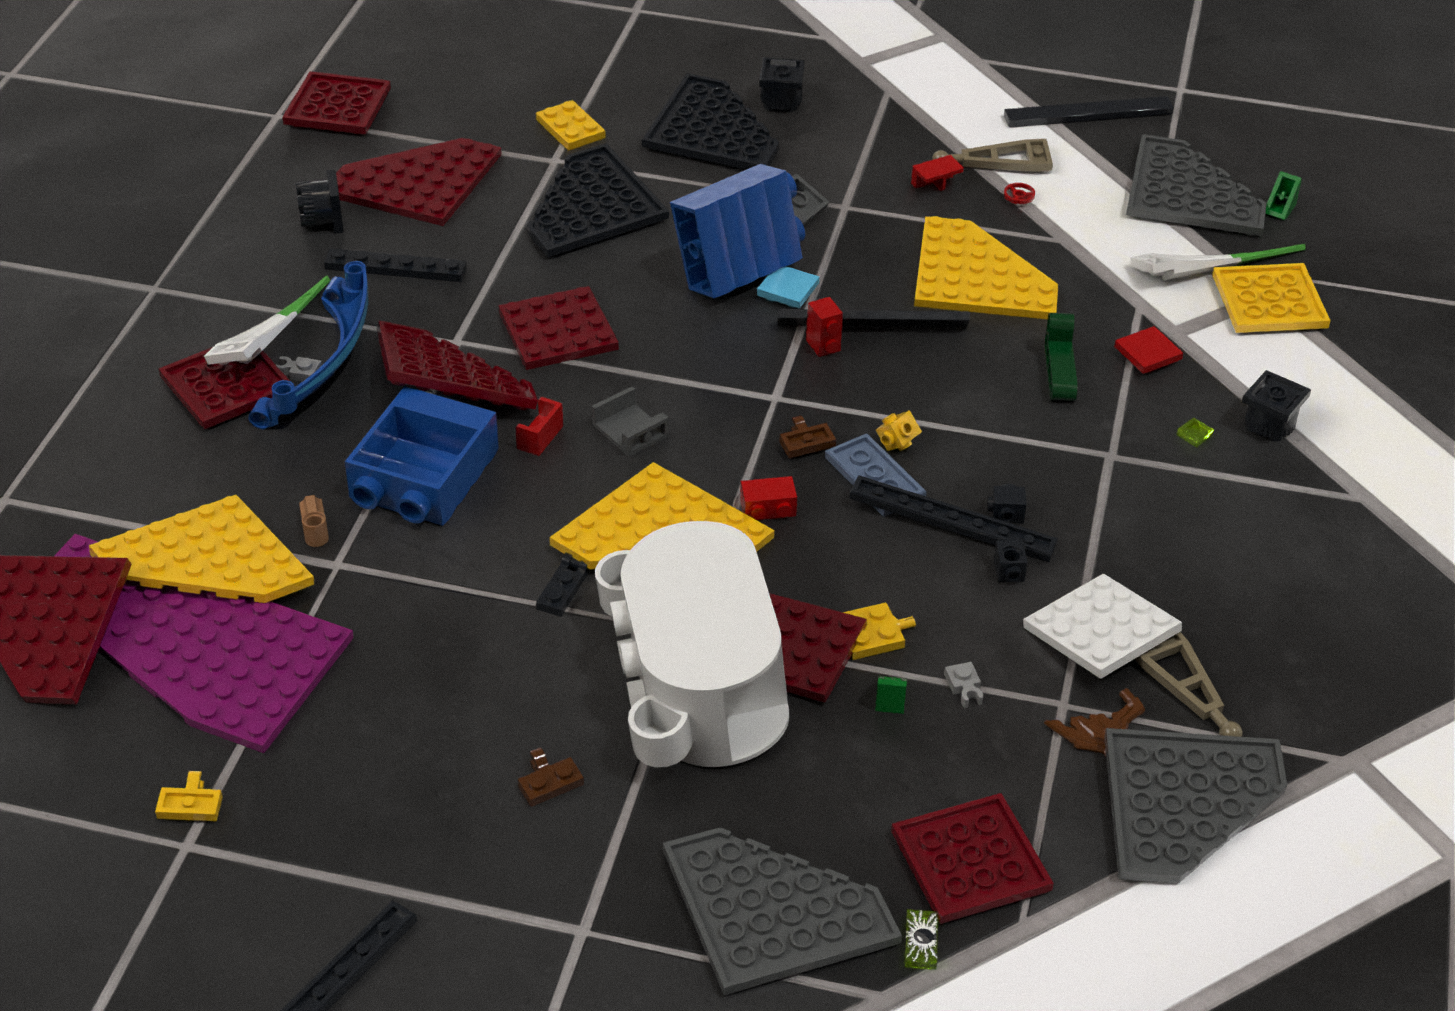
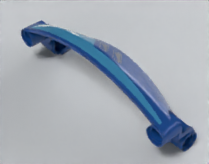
[249,261,368,429]

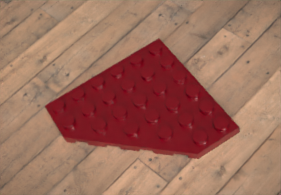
[336,138,502,226]
[377,320,538,410]
[0,555,132,704]

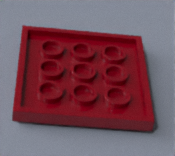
[282,71,391,135]
[498,286,619,370]
[158,347,290,429]
[769,593,867,703]
[891,793,1054,924]

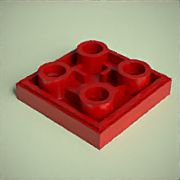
[1114,326,1183,374]

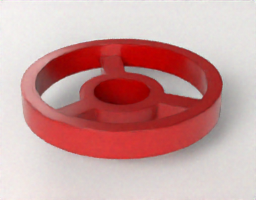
[1004,183,1035,204]

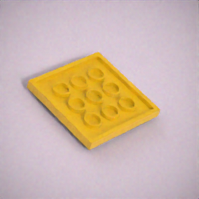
[1212,263,1331,333]

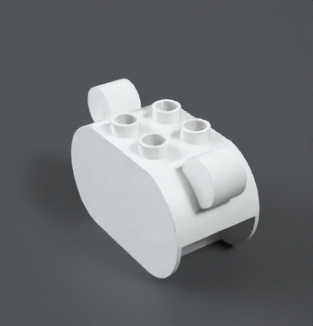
[595,521,789,767]

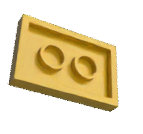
[536,100,606,151]

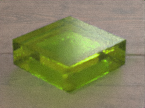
[1177,418,1214,447]

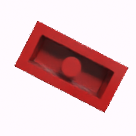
[806,297,843,357]
[740,476,797,520]

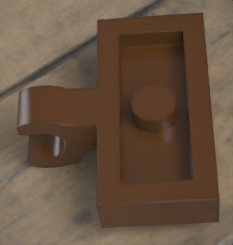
[779,415,836,458]
[518,747,584,807]

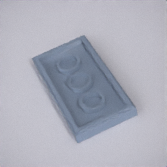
[825,433,926,517]

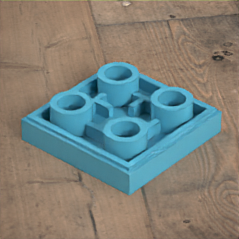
[757,266,820,309]

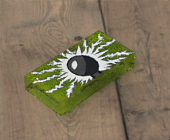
[905,909,938,970]

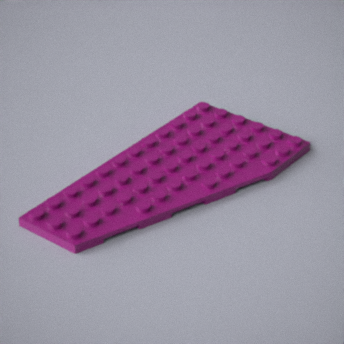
[54,534,354,753]

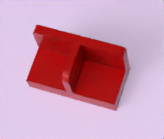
[911,155,963,191]

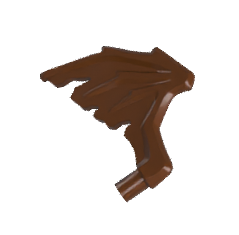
[1044,688,1145,757]

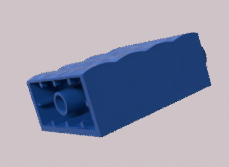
[670,164,805,298]
[345,386,499,526]

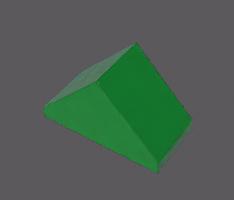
[1265,171,1302,221]
[875,676,907,714]

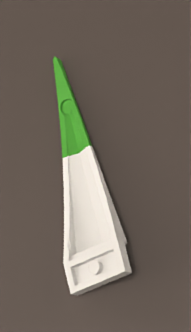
[1130,244,1306,281]
[204,275,330,365]

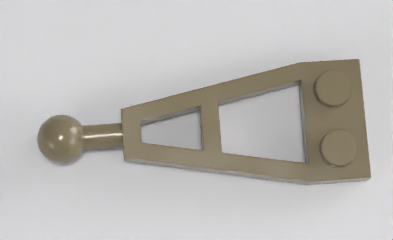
[932,139,1053,172]
[1135,632,1243,737]

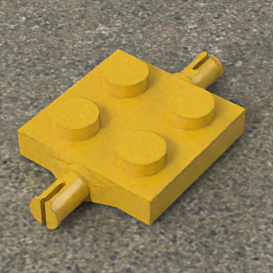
[843,602,916,660]

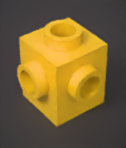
[876,410,922,451]

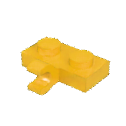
[155,771,223,821]

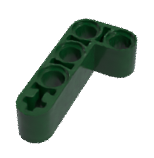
[1045,313,1078,401]

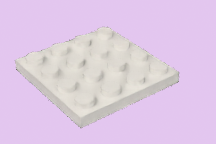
[1023,574,1182,679]

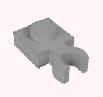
[276,356,322,382]
[944,662,983,708]

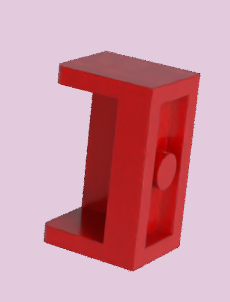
[515,397,563,456]

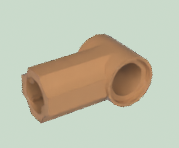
[299,495,329,547]

